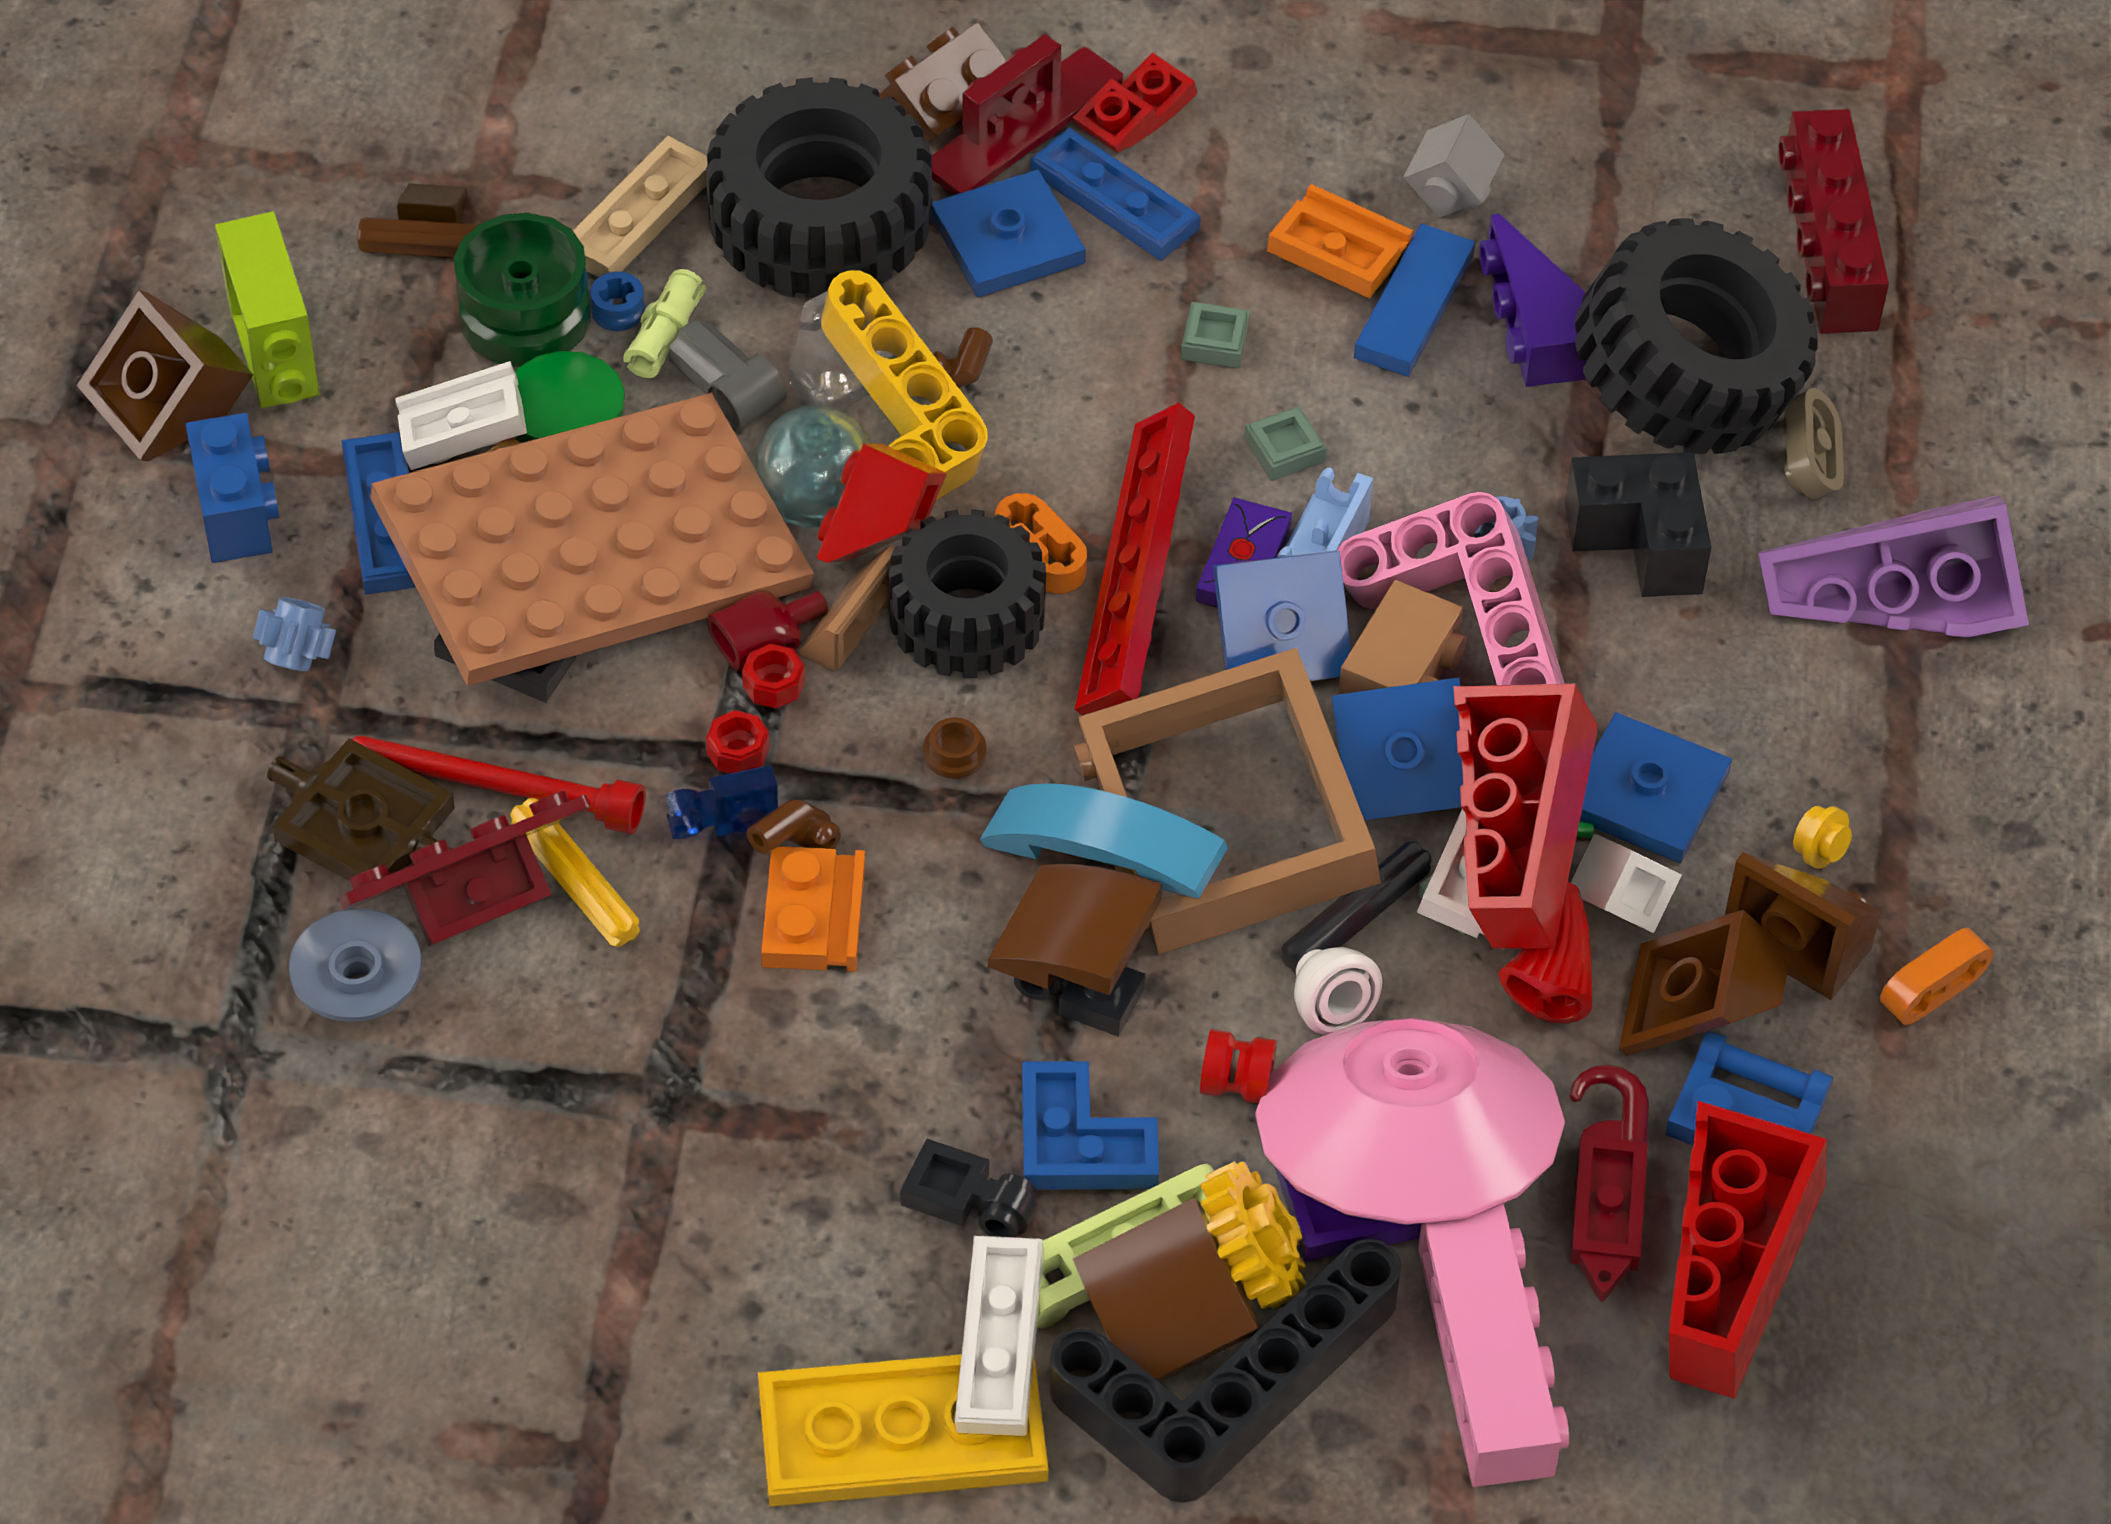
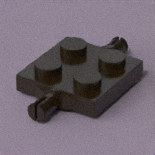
[267,738,455,881]

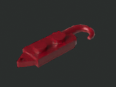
[1569,1065,1649,1302]

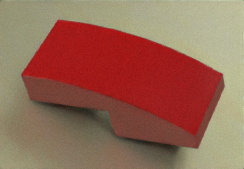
[1073,52,1198,153]

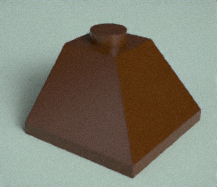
[76,290,254,462]
[1724,852,1881,1000]
[1619,910,1791,1056]

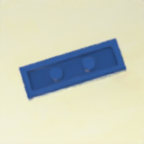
[1030,128,1200,261]
[1354,223,1476,377]
[341,432,416,595]

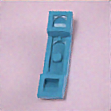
[980,783,1228,899]

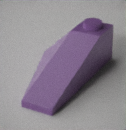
[1758,495,2029,637]

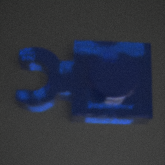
[665,765,778,839]

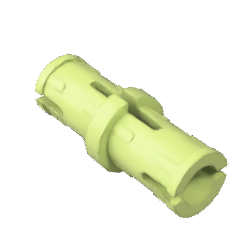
[623,269,706,378]

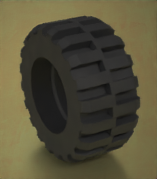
[706,77,932,300]
[1575,218,1818,454]

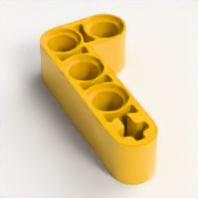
[821,270,988,500]

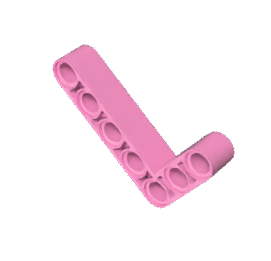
[1337,492,1565,685]

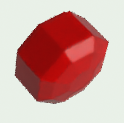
[742,644,805,709]
[706,710,770,776]

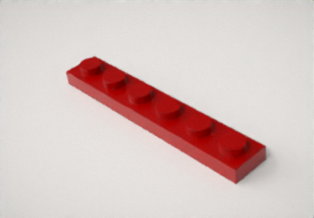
[1074,402,1195,716]

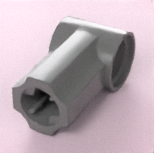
[669,319,787,431]

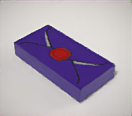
[1196,497,1292,607]

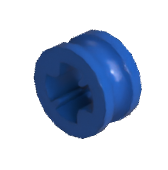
[590,271,645,331]

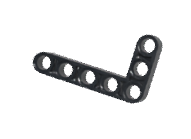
[1049,1239,1402,1503]

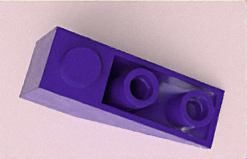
[1479,214,1587,387]

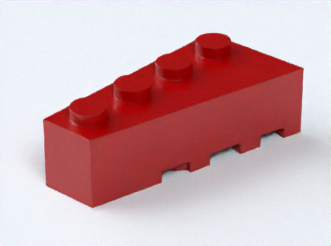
[1453,684,1598,948]
[1669,1101,1827,1399]

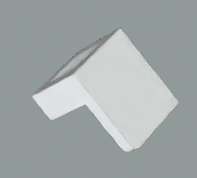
[1571,833,1682,933]

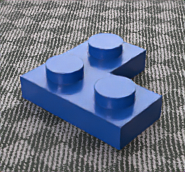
[1022,1061,1159,1189]

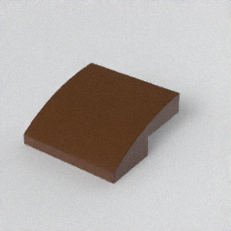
[988,864,1162,995]
[1073,1198,1260,1382]

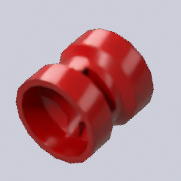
[1199,1028,1277,1104]

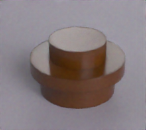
[923,717,987,779]

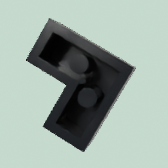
[1565,452,1712,597]

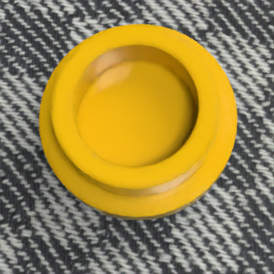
[1793,806,1852,869]

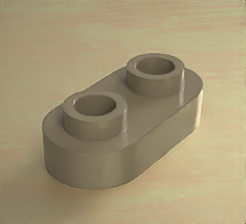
[1783,388,1844,500]

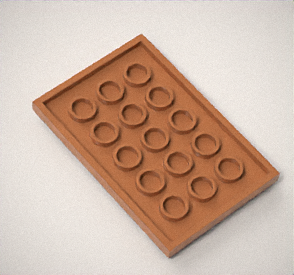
[370,393,814,686]

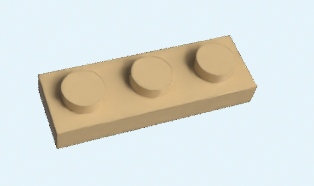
[573,136,707,277]

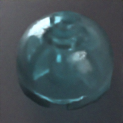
[756,405,872,528]

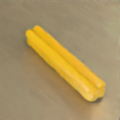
[510,798,640,947]

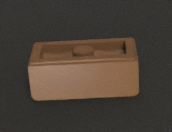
[798,545,895,672]

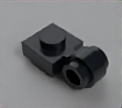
[1014,966,1146,1037]
[900,1139,1038,1238]

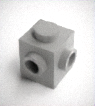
[1403,114,1505,218]

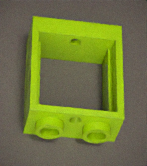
[215,211,320,409]

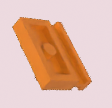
[1267,184,1413,299]
[761,846,865,972]

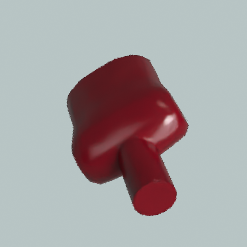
[707,591,828,671]

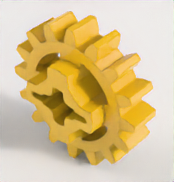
[1200,1161,1306,1309]

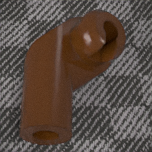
[933,327,993,388]
[747,799,841,855]

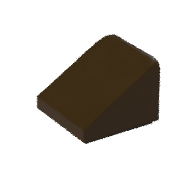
[397,183,468,223]

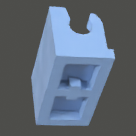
[1277,468,1373,557]

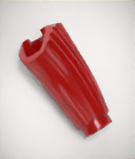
[1498,882,1593,1024]

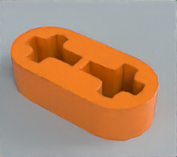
[995,493,1087,594]
[1880,927,1994,1025]

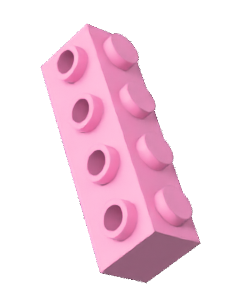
[1418,1203,1569,1487]

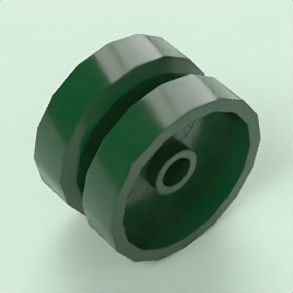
[454,212,591,367]

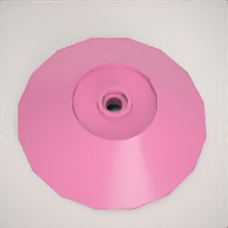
[1255,1017,1565,1225]

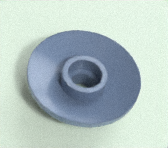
[289,908,422,1022]

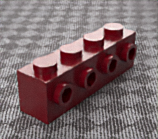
[1778,109,1889,334]

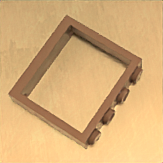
[1073,647,1381,954]

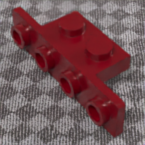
[932,34,1123,196]
[339,790,591,947]

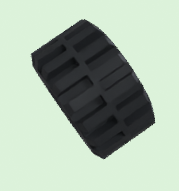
[889,509,1046,678]

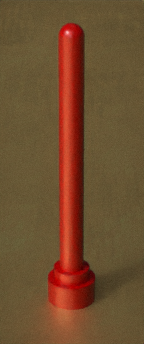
[352,735,646,835]

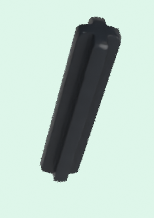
[1281,841,1432,974]

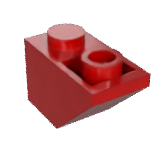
[816,443,947,563]

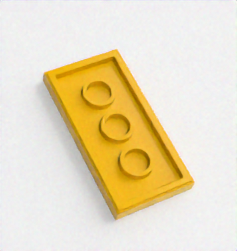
[758,1354,1048,1507]

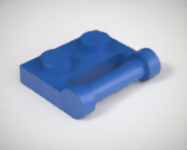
[1665,1030,1834,1145]

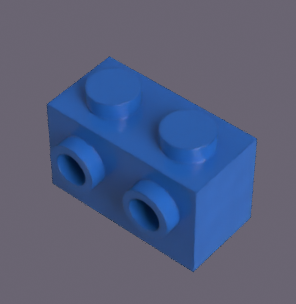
[185,413,280,563]

